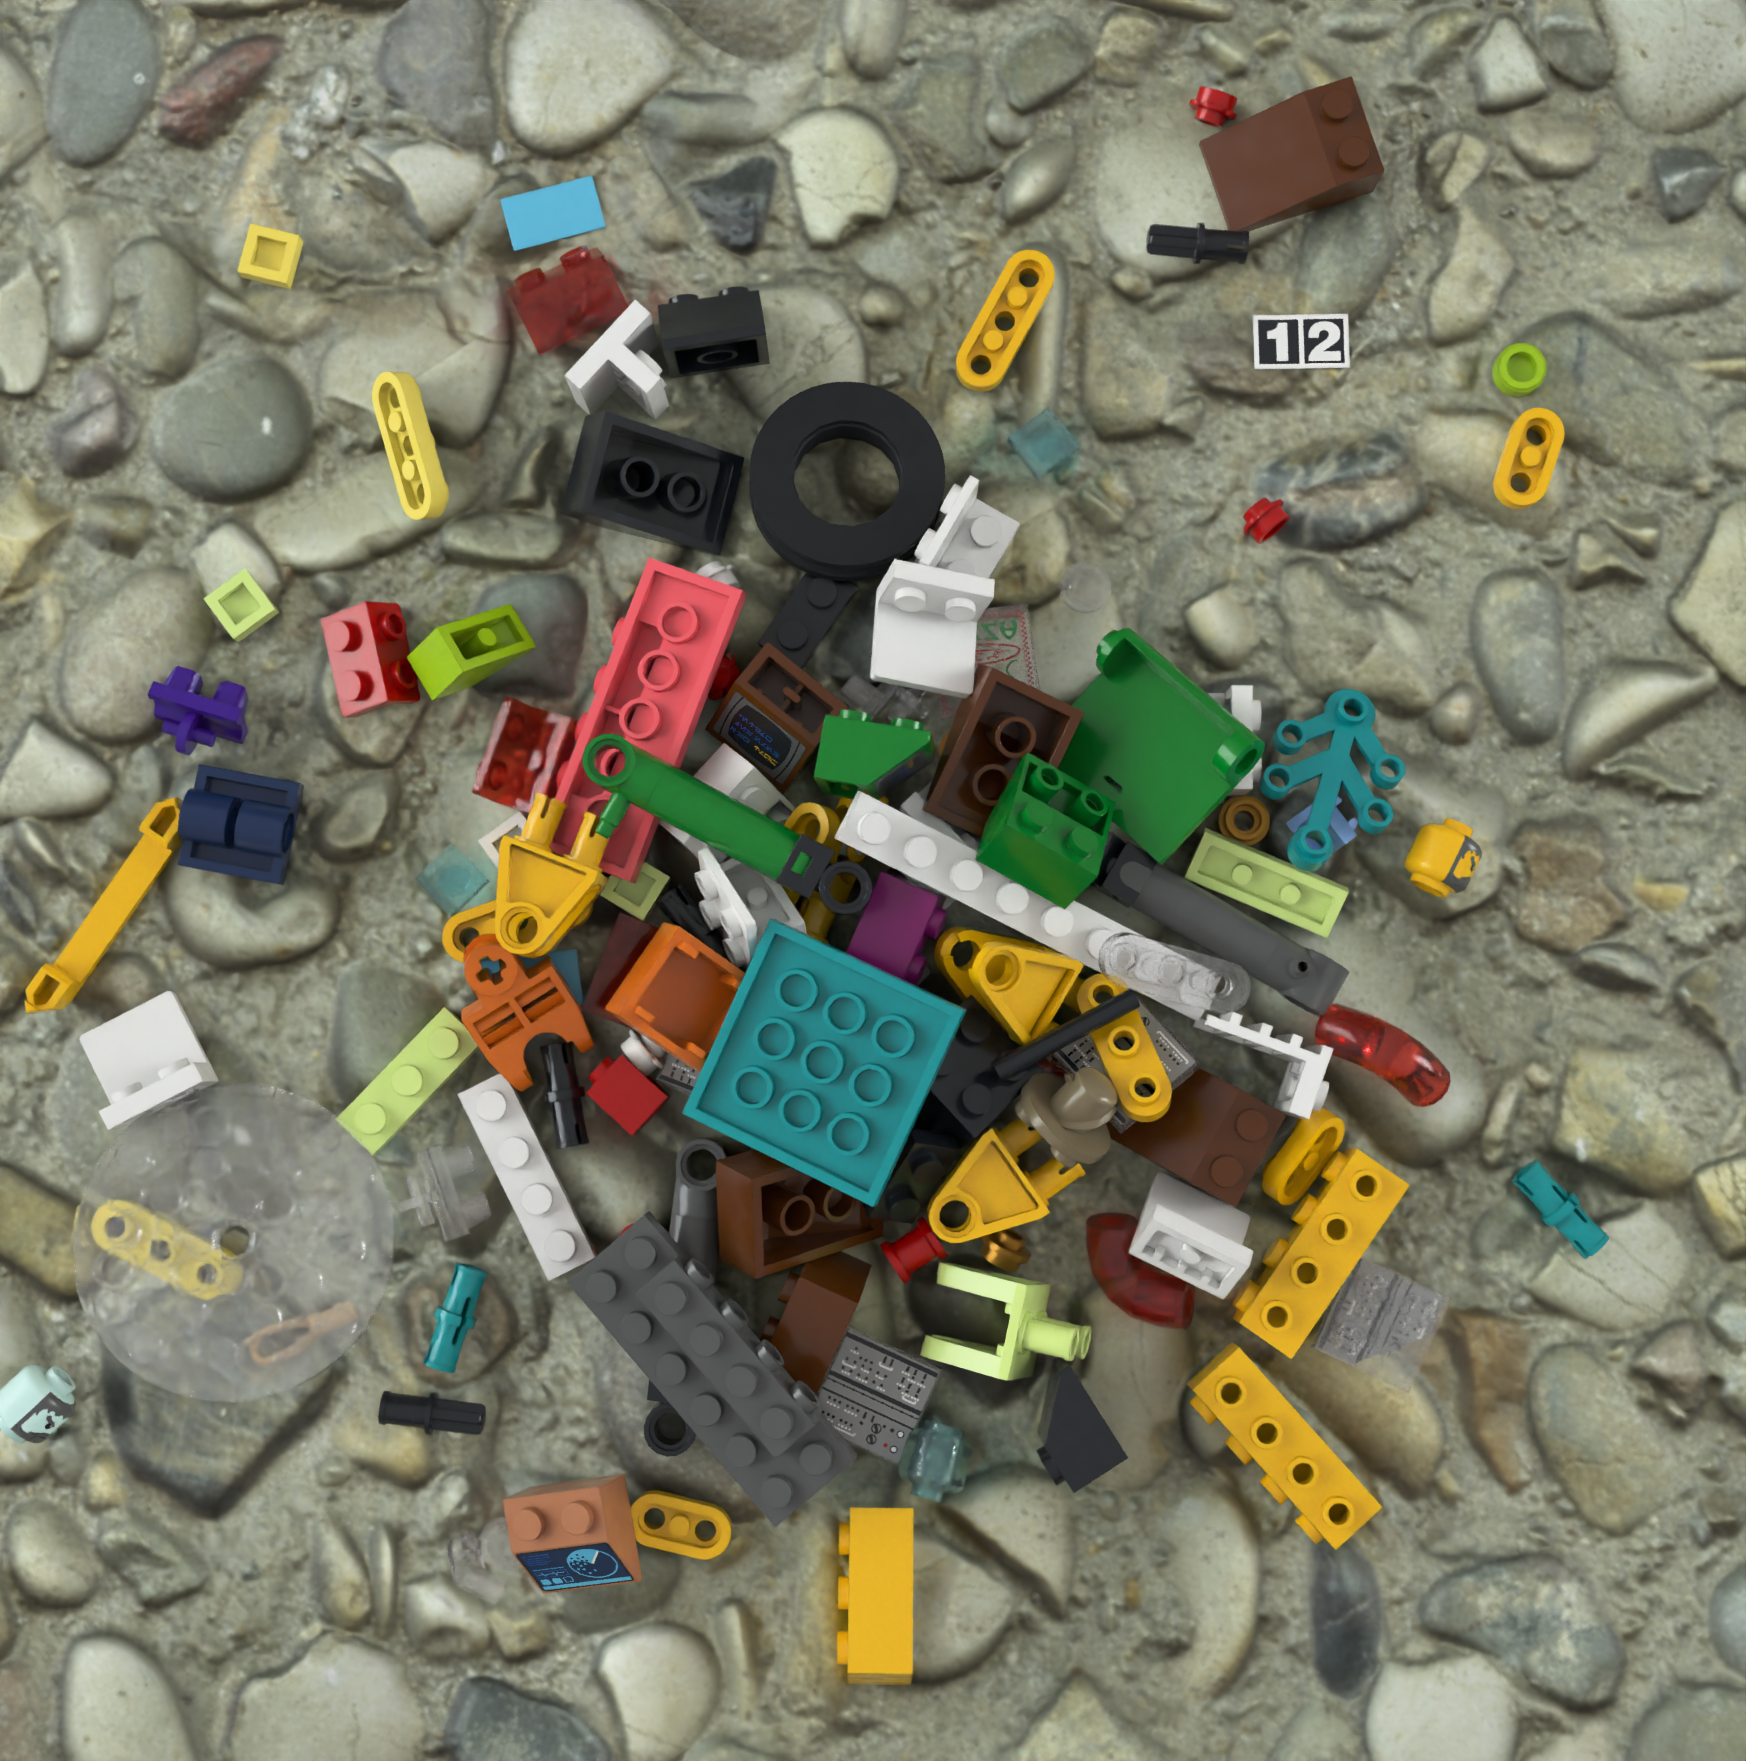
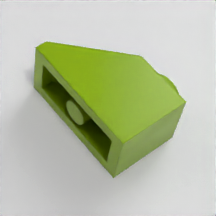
[407,603,536,701]

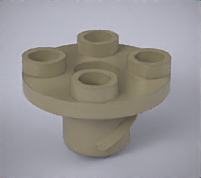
[1015,1067,1118,1168]

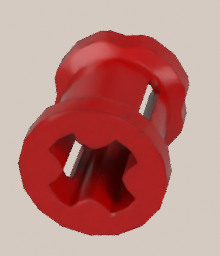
[880,1216,948,1284]

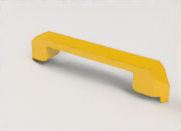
[24,797,183,1014]

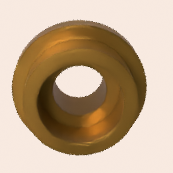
[1218,795,1270,846]
[980,1228,1031,1272]

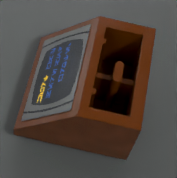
[705,642,849,794]

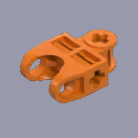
[461,933,595,1092]

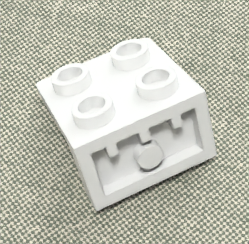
[914,475,1020,579]
[870,559,995,699]
[79,991,219,1130]
[1128,1172,1254,1300]

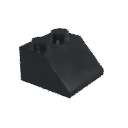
[658,286,770,379]
[1036,1357,1128,1493]

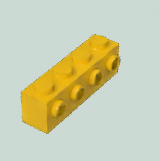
[1232,1148,1410,1359]
[1186,1342,1382,1550]

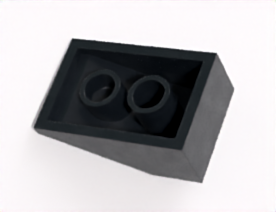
[560,411,745,556]

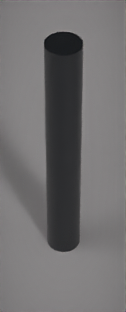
[990,989,1140,1081]

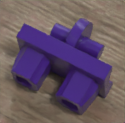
[148,666,248,756]

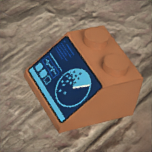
[503,1474,642,1593]

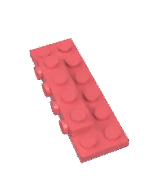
[550,558,747,884]

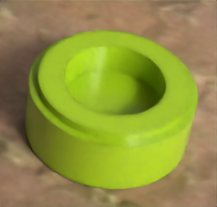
[1492,343,1547,397]

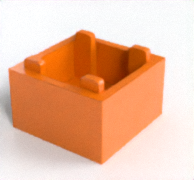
[604,922,745,1072]

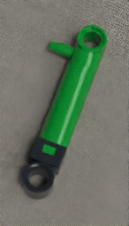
[582,733,872,916]

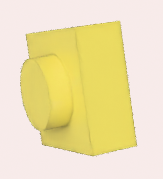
[237,223,304,289]

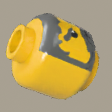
[1404,818,1482,898]

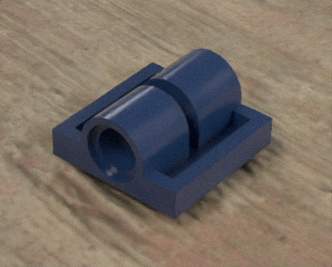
[178,764,304,885]

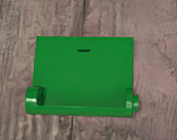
[1057,628,1265,866]

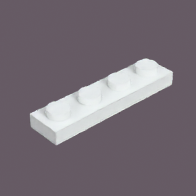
[457,1073,597,1281]

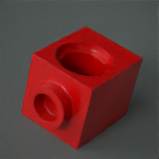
[586,1054,671,1136]

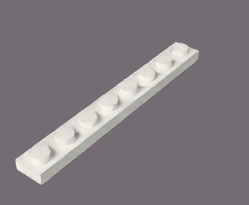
[834,791,1222,1022]

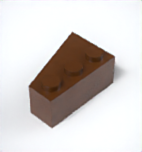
[759,1251,872,1395]

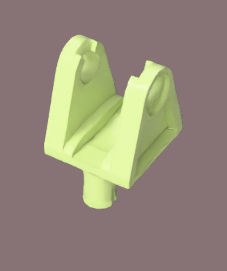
[920,1261,1091,1381]

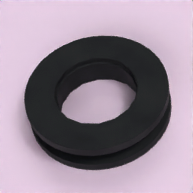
[749,382,945,581]

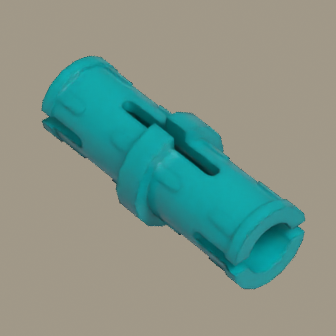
[1512,1159,1609,1259]
[422,1262,488,1373]

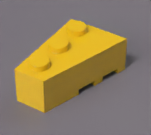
[837,1507,914,1685]

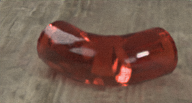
[1315,1003,1451,1107]
[1086,1212,1195,1330]

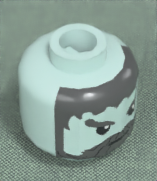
[0,1364,76,1444]

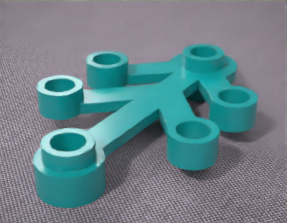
[1259,689,1405,871]

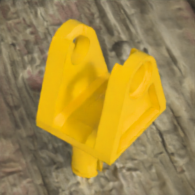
[494,793,610,959]
[934,926,1097,1058]
[927,1117,1086,1243]

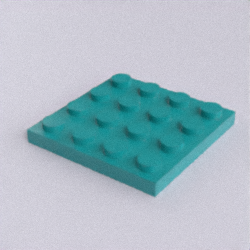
[682,919,966,1207]

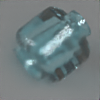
[898,1420,973,1503]

